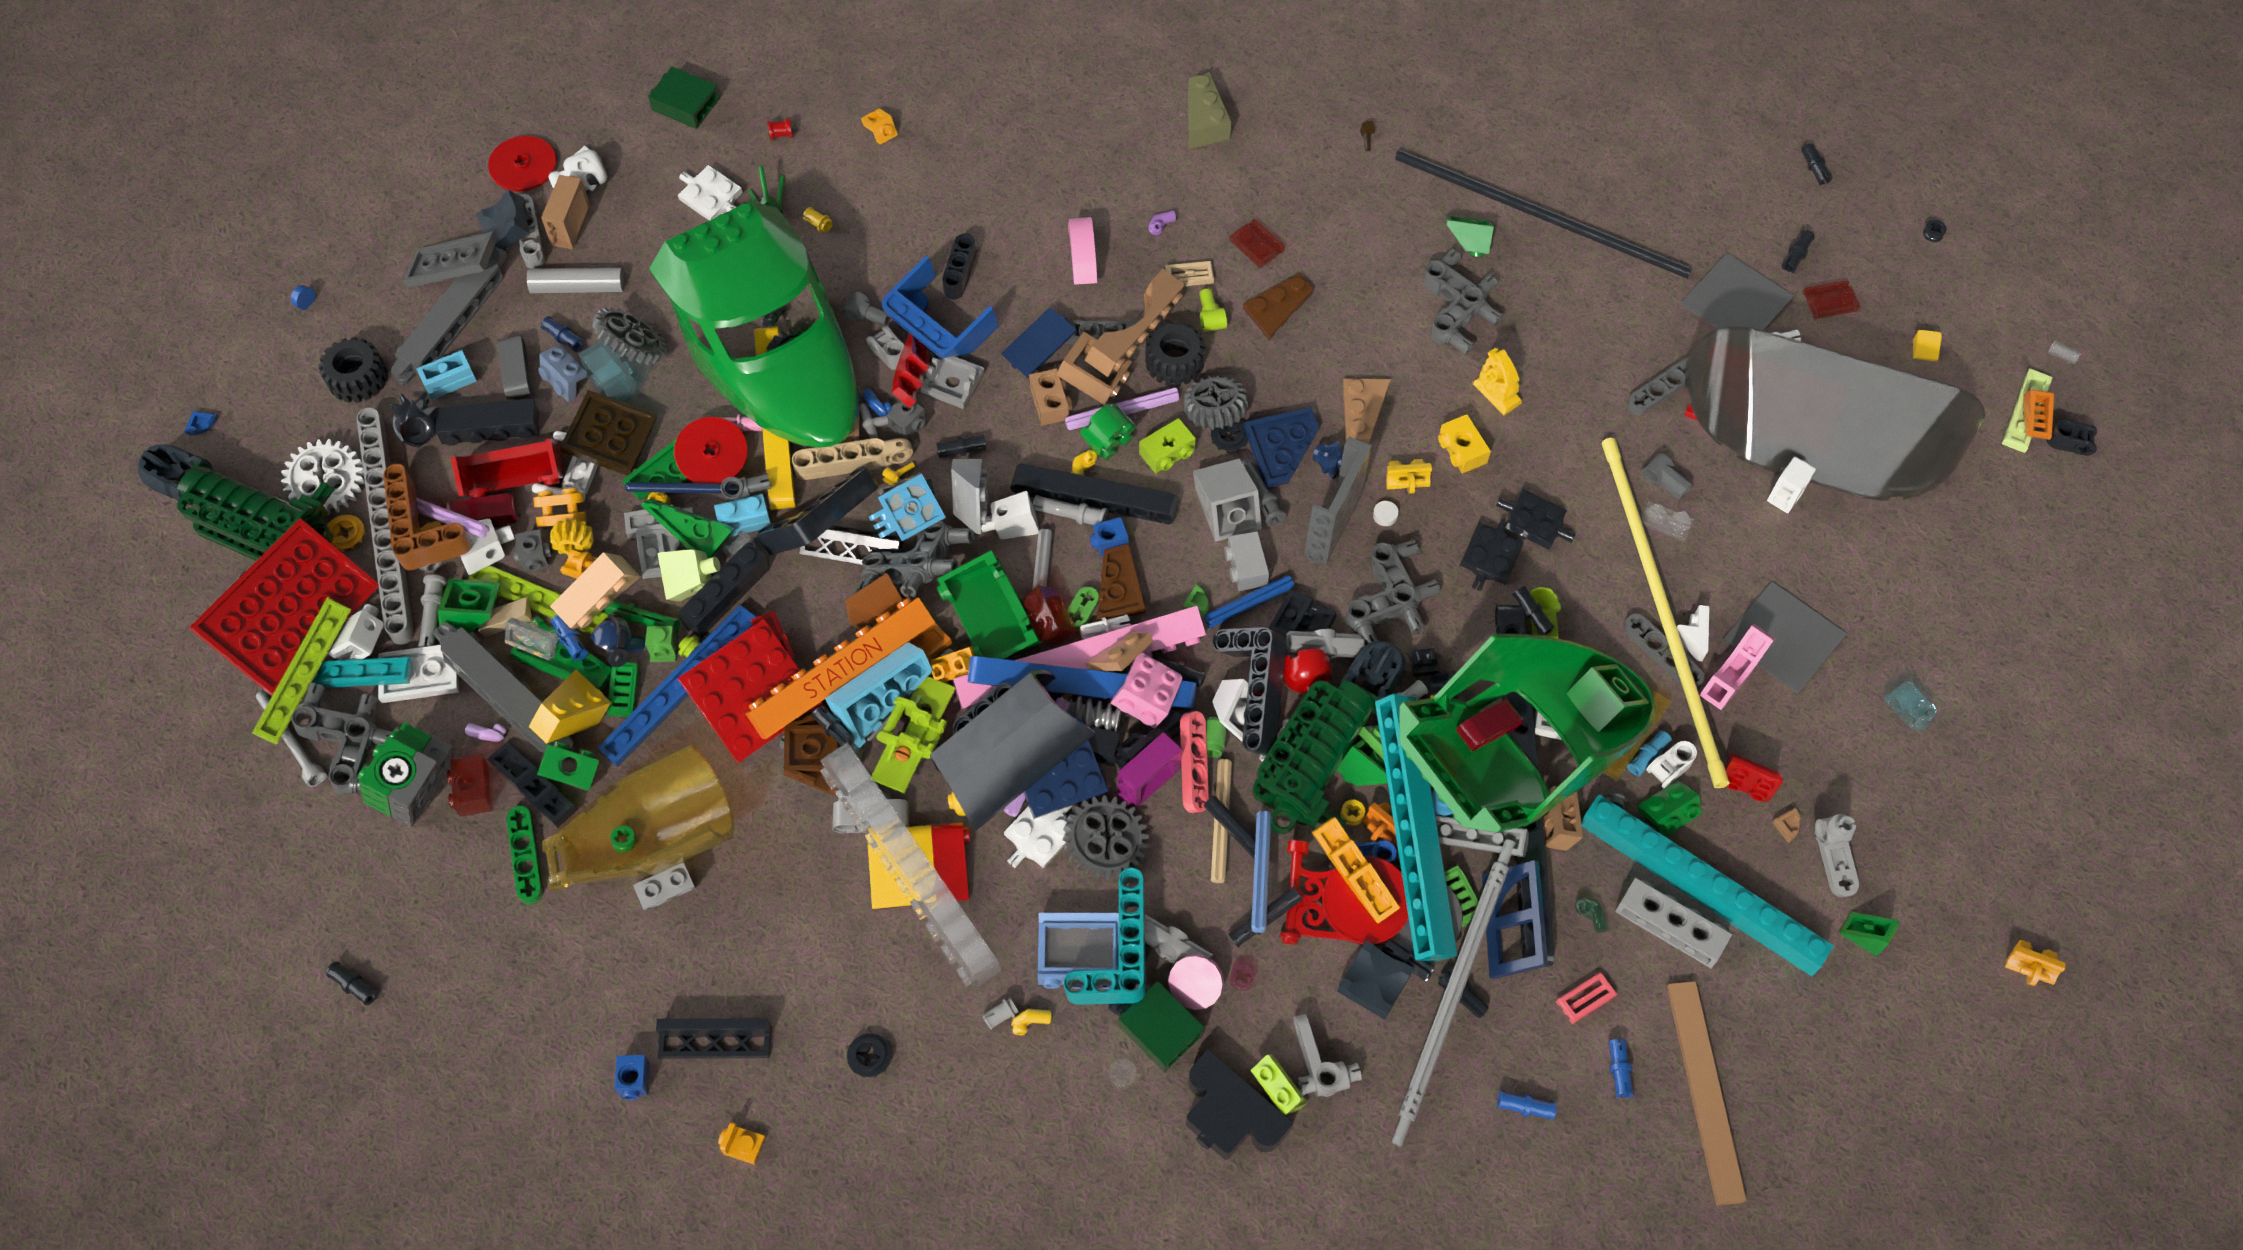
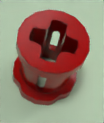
[767,118,793,141]

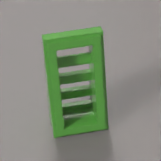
[1444,865,1479,927]

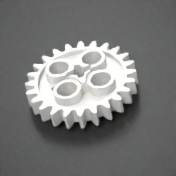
[281,439,365,515]

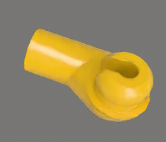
[1072,450,1097,475]

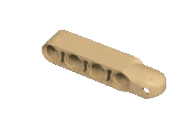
[792,438,913,480]

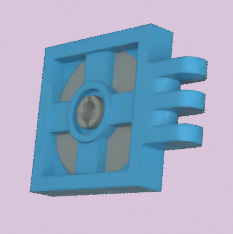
[868,473,946,541]

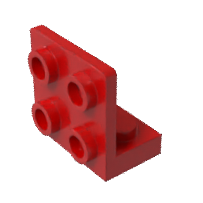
[1724,752,1784,802]

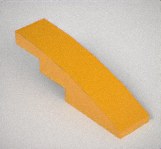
[1312,817,1400,923]

